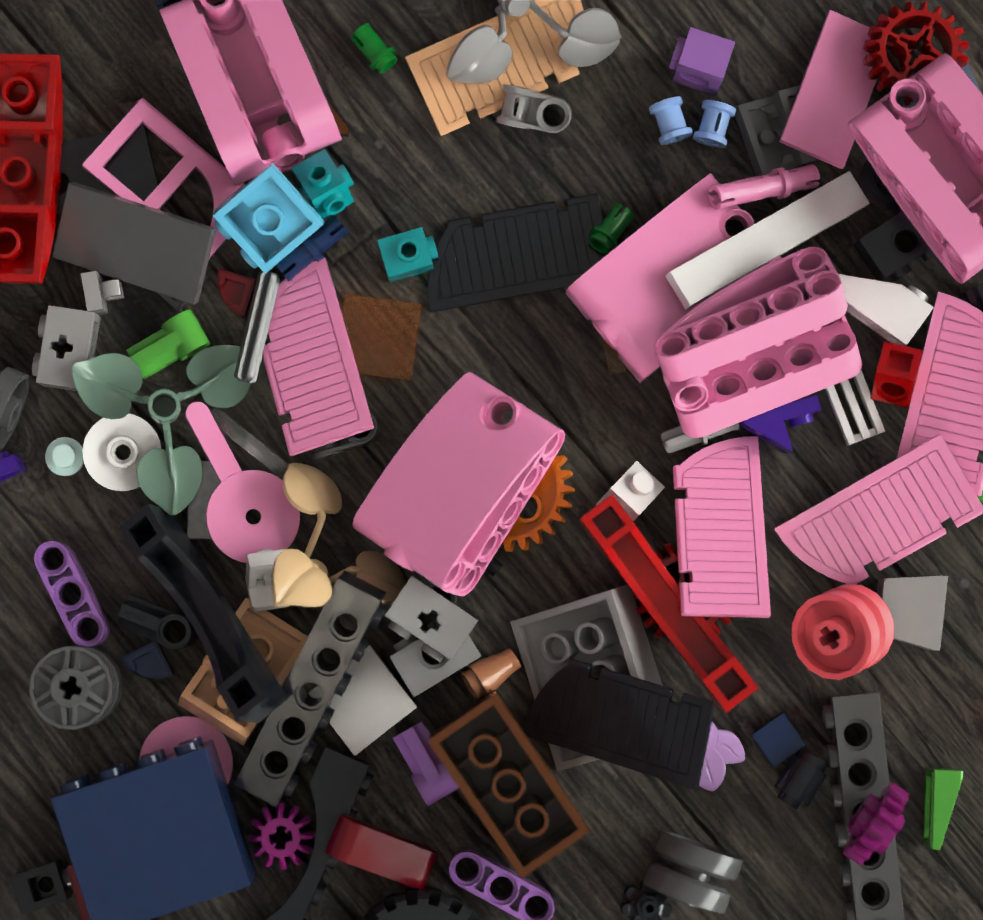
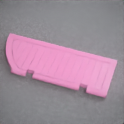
[262,257,374,456]
[897,292,983,496]
[774,434,983,584]
[673,436,771,618]

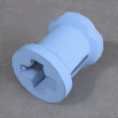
[648,96,693,145]
[693,100,736,148]

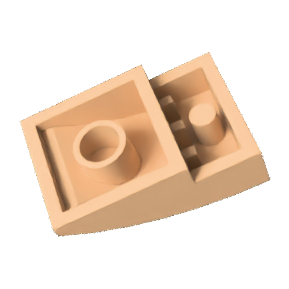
[178,598,308,746]

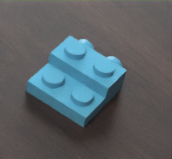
[213,163,324,274]

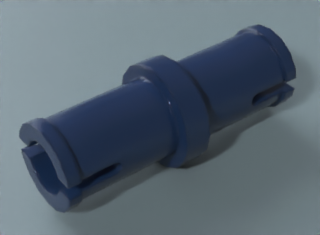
[276,215,349,282]

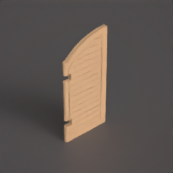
[405,0,583,136]

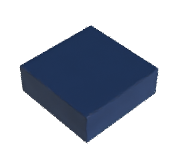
[750,712,806,767]

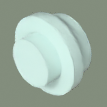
[45,437,84,476]

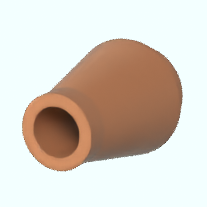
[460,648,521,700]

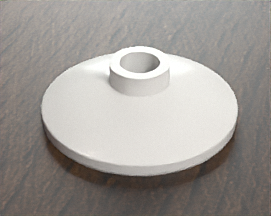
[83,414,161,491]

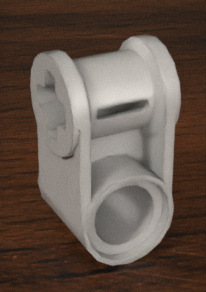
[496,84,572,133]

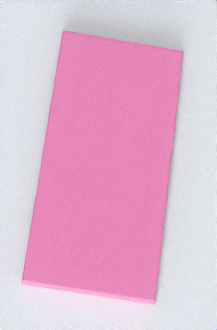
[779,10,888,169]

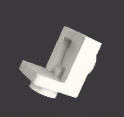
[596,461,665,521]
[245,549,289,612]

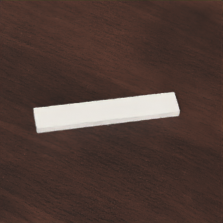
[665,171,870,310]

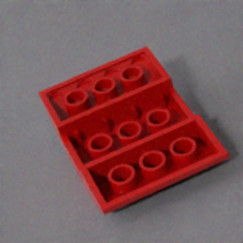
[0,54,63,284]

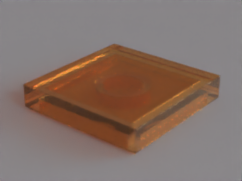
[342,293,422,382]

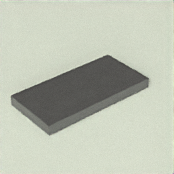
[52,182,216,305]

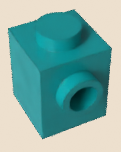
[377,227,439,282]

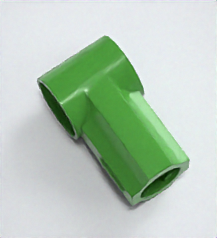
[126,310,211,379]

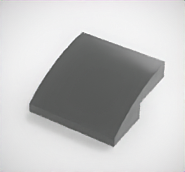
[735,85,821,177]

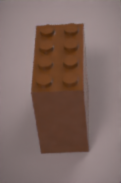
[427,690,590,879]

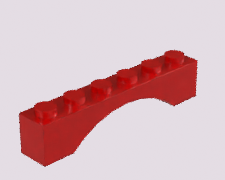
[579,494,759,713]

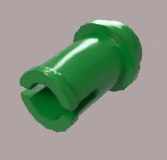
[350,23,398,74]
[589,203,634,254]

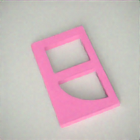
[82,98,246,259]

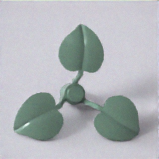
[72,345,251,515]

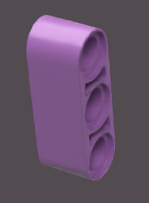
[34,541,110,647]
[449,848,555,920]

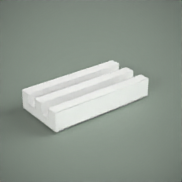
[825,370,885,446]

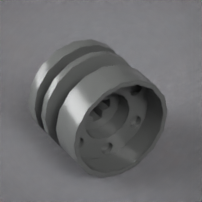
[29,645,123,730]

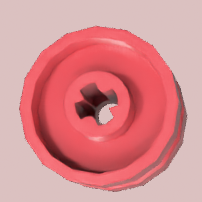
[792,584,894,680]

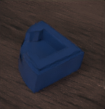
[121,641,175,679]

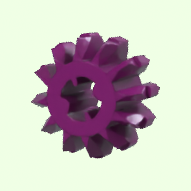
[248,802,316,870]

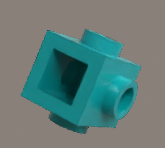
[291,149,354,220]

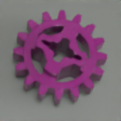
[843,783,909,865]

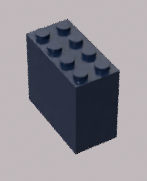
[51,736,257,920]

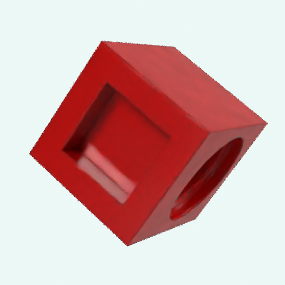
[871,341,923,408]

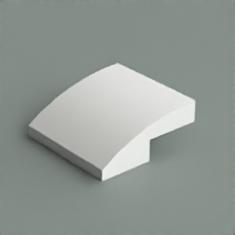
[308,645,417,756]

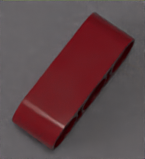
[324,814,439,890]

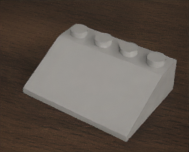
[510,585,663,771]

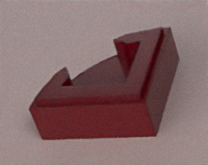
[217,268,256,318]

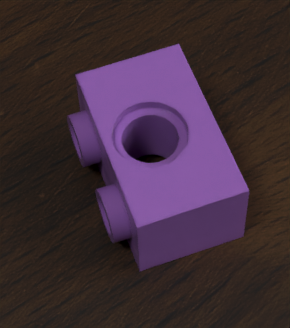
[669,27,735,96]

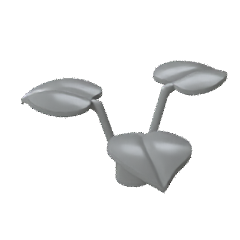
[446,0,622,84]

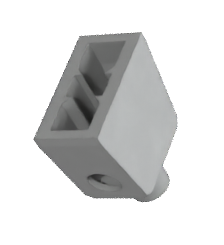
[877,576,948,651]

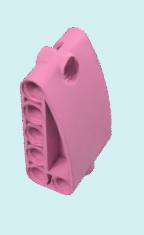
[159,0,342,186]
[848,53,983,284]
[565,173,782,383]
[654,247,862,438]
[353,372,565,596]

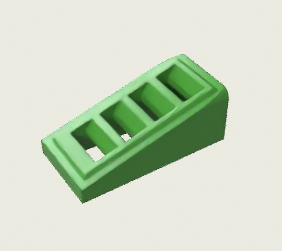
[923,767,964,850]

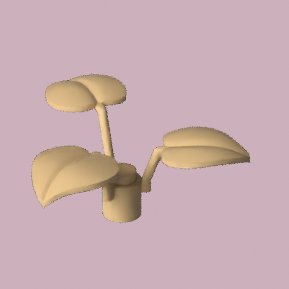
[272,463,407,607]

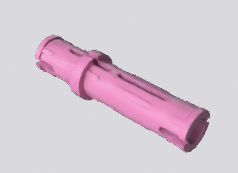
[708,164,820,210]

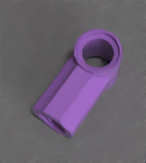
[393,721,459,806]

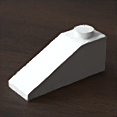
[839,274,934,346]

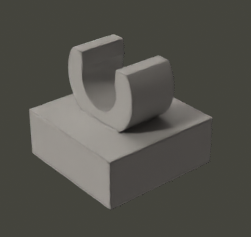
[81,271,124,315]

